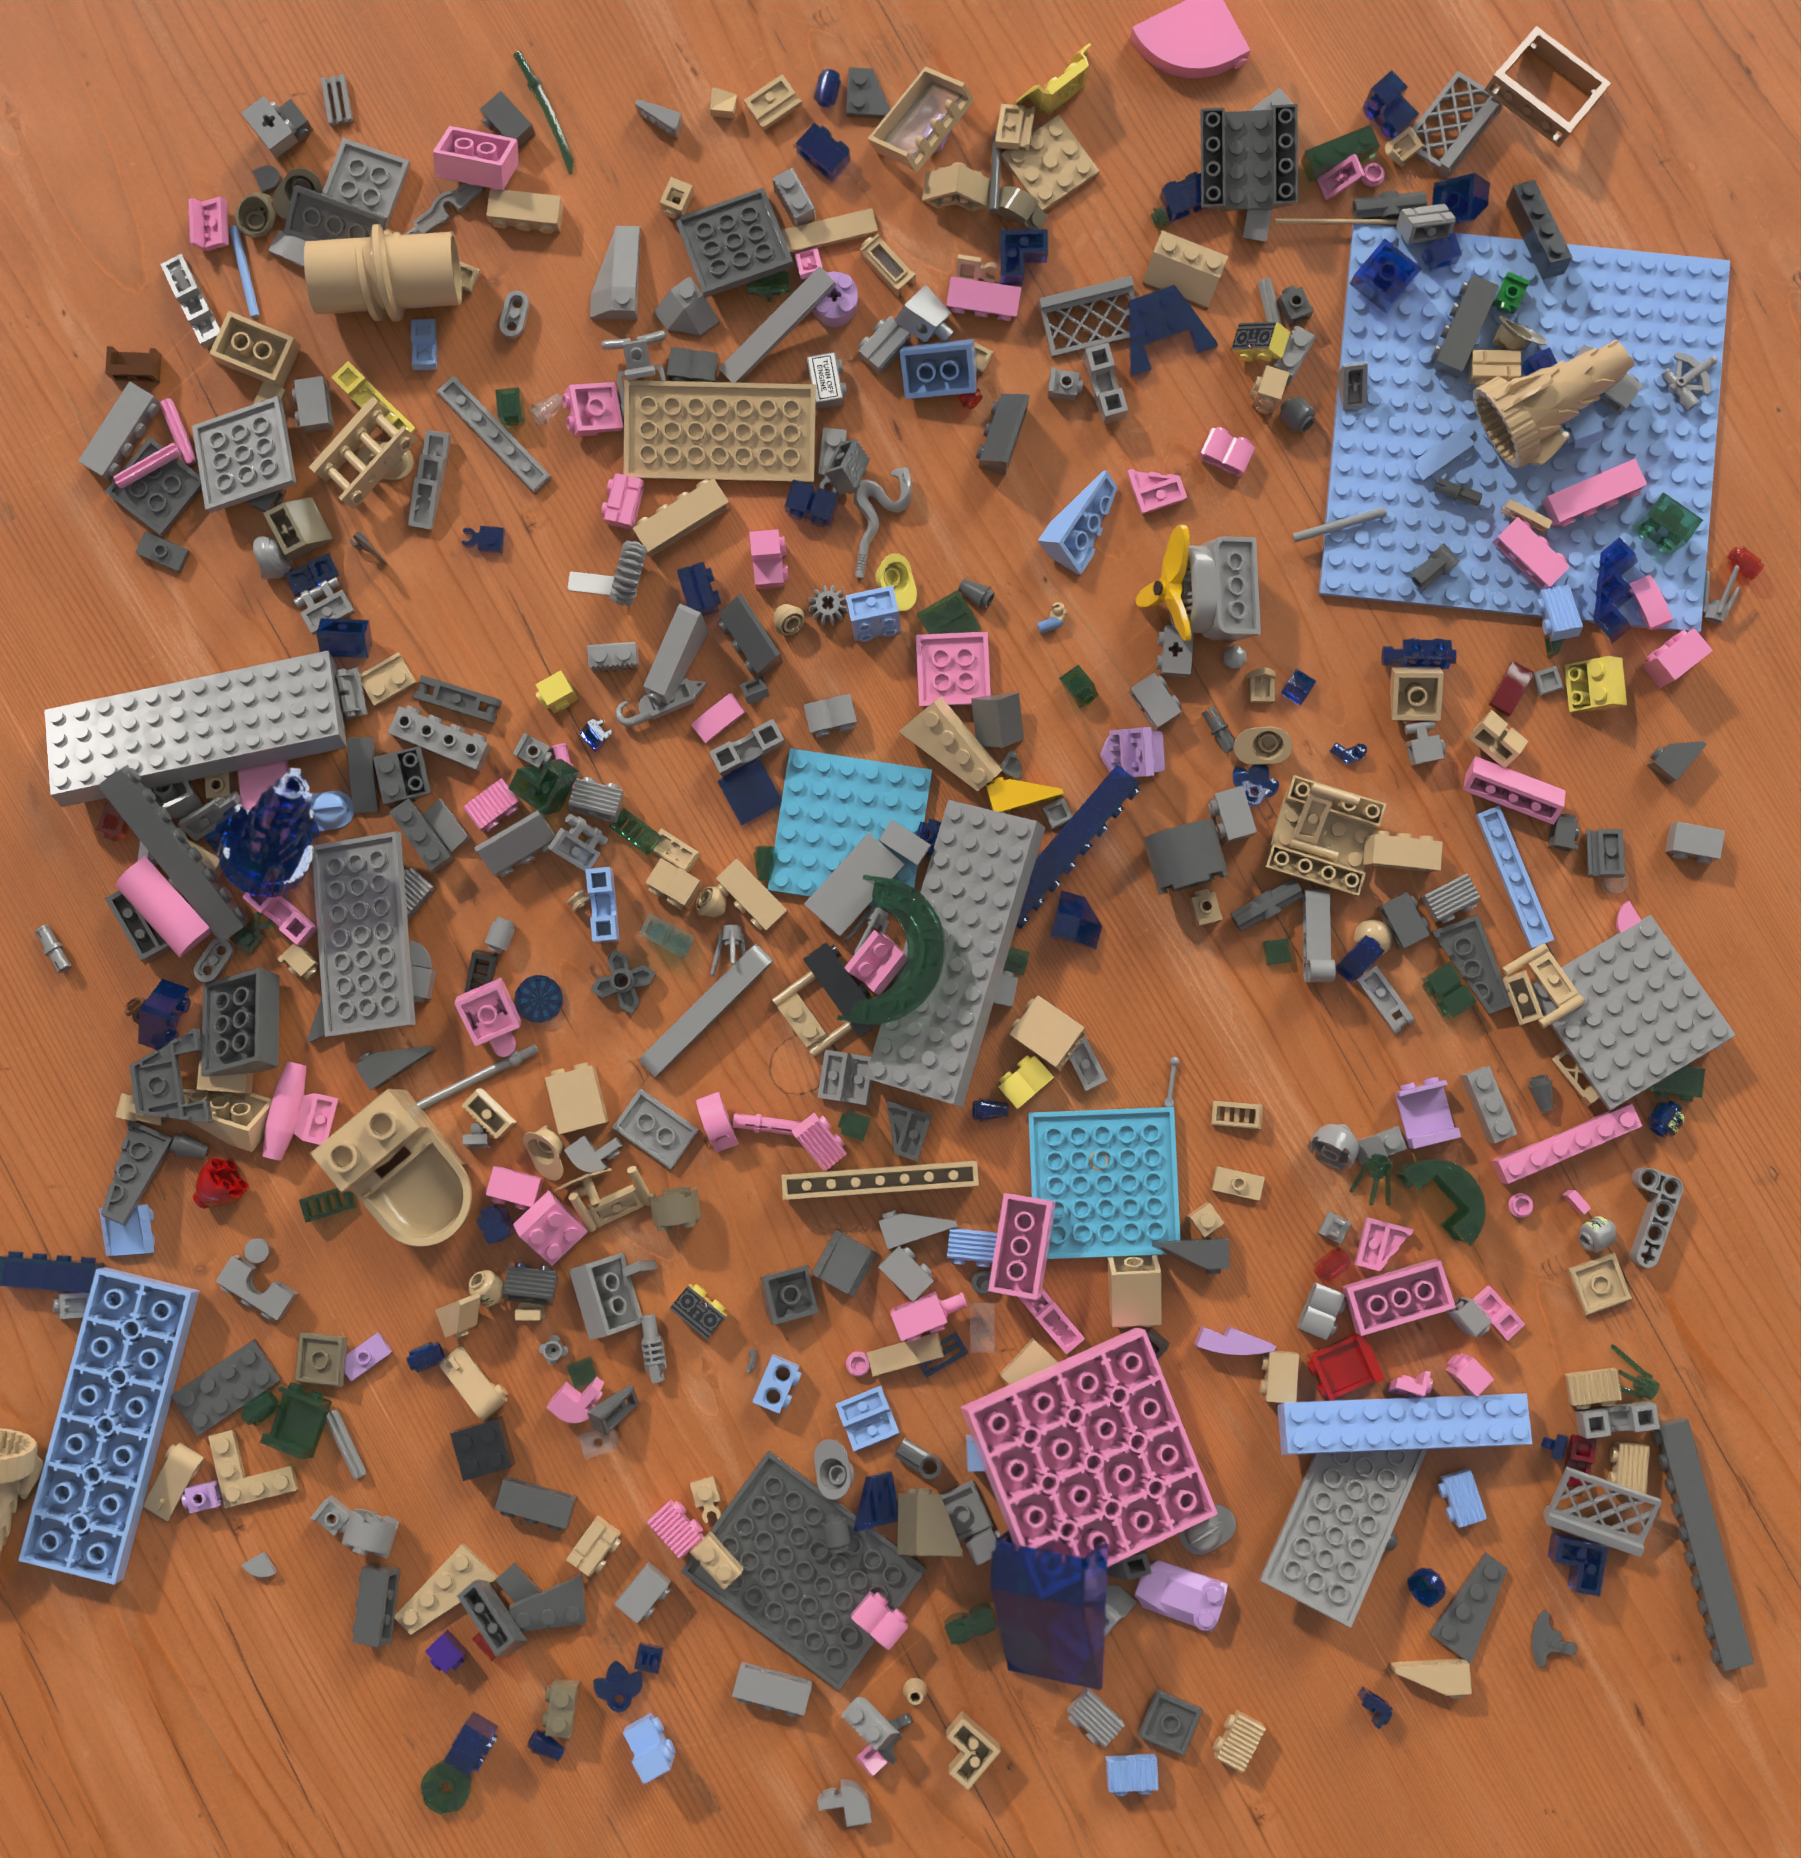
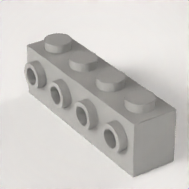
[388,706,491,772]

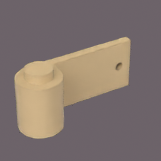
[438,1345,508,1421]
[143,1443,205,1521]

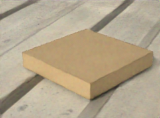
[1567,1252,1632,1315]

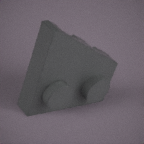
[887,1101,932,1161]

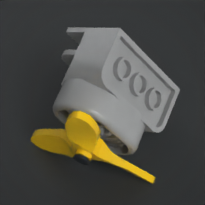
[1136,525,1261,643]

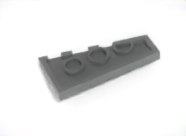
[1429,1552,1507,1664]

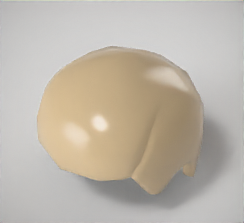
[1354,919,1393,957]

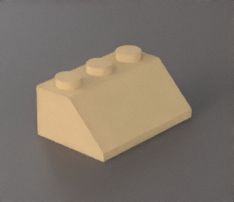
[1142,230,1228,309]

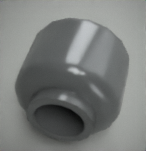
[1280,397,1315,433]

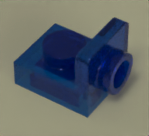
[1357,1686,1392,1729]

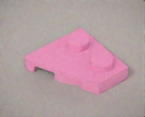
[1126,469,1187,515]
[1354,1217,1413,1271]

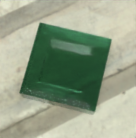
[1263,938,1291,966]
[567,1356,598,1389]

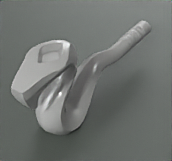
[854,467,912,579]

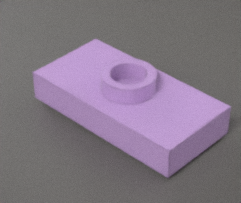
[345,1332,393,1381]

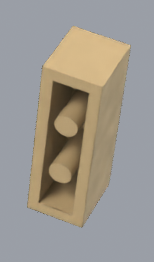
[486,188,564,234]
[1363,831,1443,872]
[716,858,788,932]

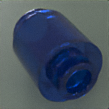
[813,69,841,108]
[406,1342,445,1373]

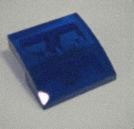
[717,758,782,826]

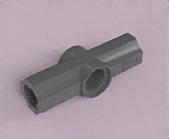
[1352,191,1427,219]
[1230,878,1304,932]

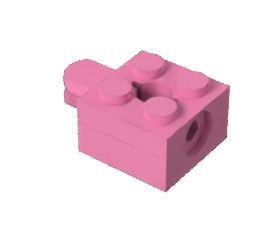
[454,978,522,1057]

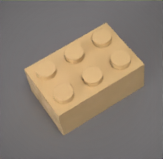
[209,311,301,388]

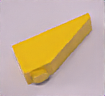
[985,777,1064,813]

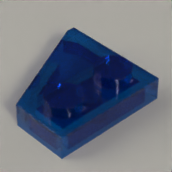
[854,1471,898,1532]

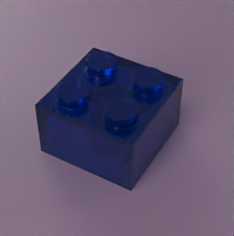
[1350,239,1422,313]

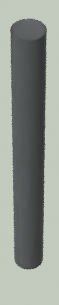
[989,130,1002,214]

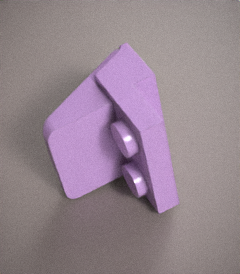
[1100,727,1165,779]

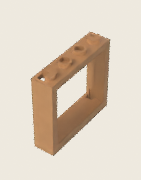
[1484,26,1611,147]

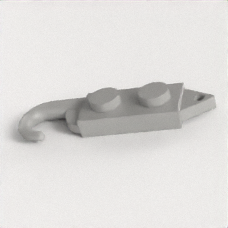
[615,678,707,727]

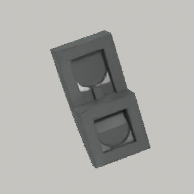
[495,1562,543,1603]

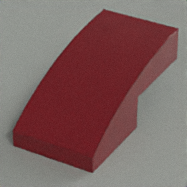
[1488,661,1534,716]
[1564,1434,1597,1488]

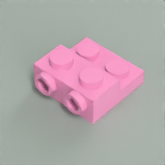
[562,382,624,437]

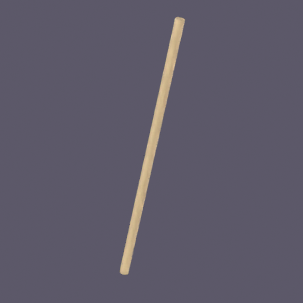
[1274,219,1398,224]

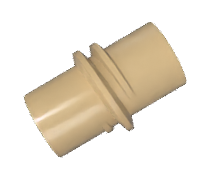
[304,224,462,322]

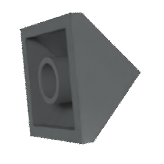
[971,692,1024,748]

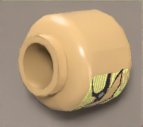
[469,1270,505,1307]

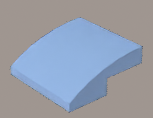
[836,1386,900,1452]

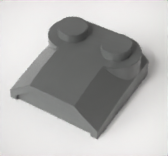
[760,1265,820,1325]

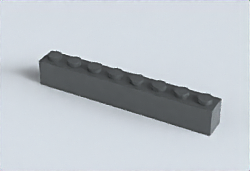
[97,765,249,943]

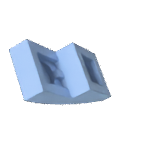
[411,319,437,370]

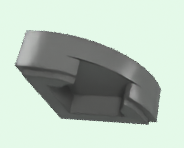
[1000,749,1022,781]

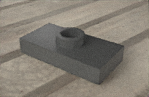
[135,531,190,573]

